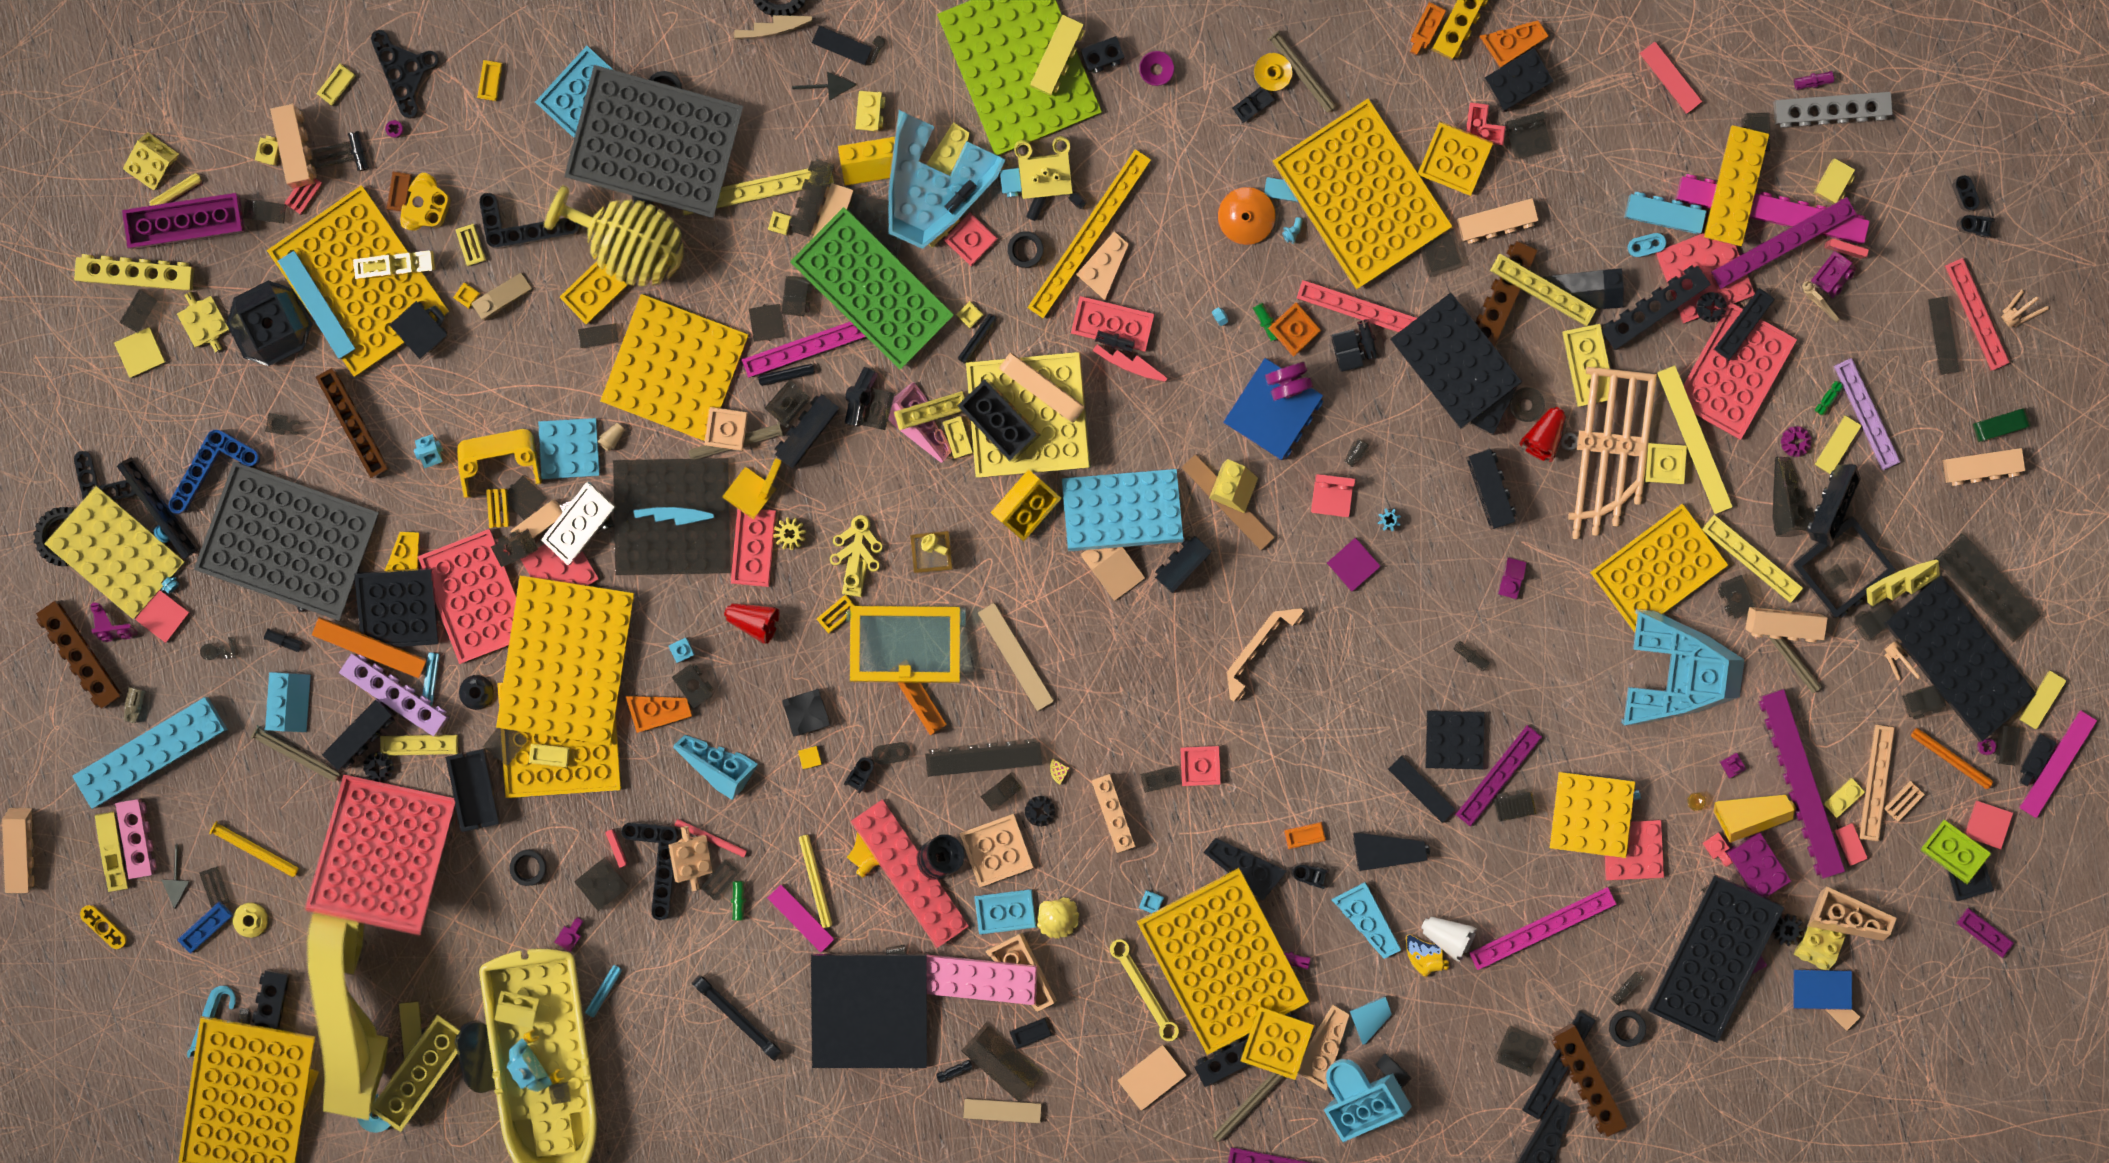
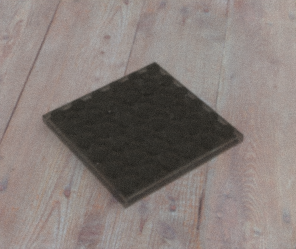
[613,458,731,575]

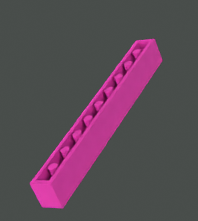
[1675,174,1869,244]

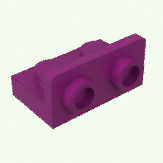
[1811,251,1856,299]

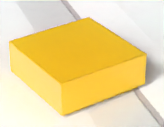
[453,282,480,309]
[798,746,821,769]

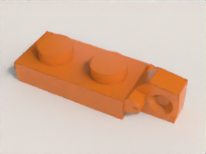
[1410,2,1446,55]

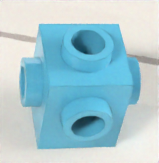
[414,434,443,468]

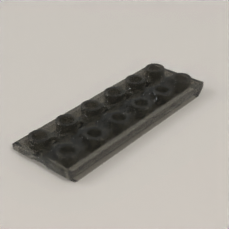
[1933,533,2041,642]

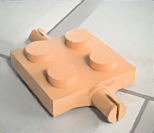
[669,826,713,891]

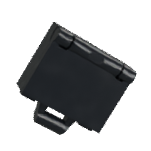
[389,301,448,360]

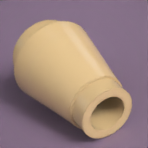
[597,423,625,452]

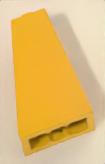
[1714,795,1795,843]

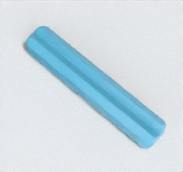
[422,652,440,705]
[585,965,622,1017]

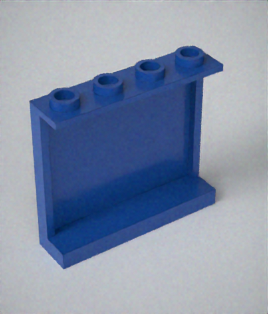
[1223,358,1323,460]

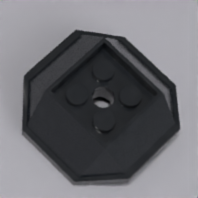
[226,280,313,367]

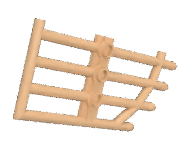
[1568,367,1657,539]

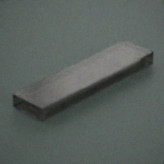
[1927,296,1960,375]

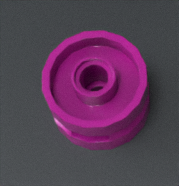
[1265,361,1313,401]

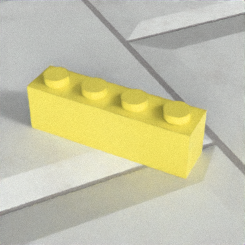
[1030,15,1085,96]

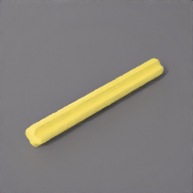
[799,835,832,928]

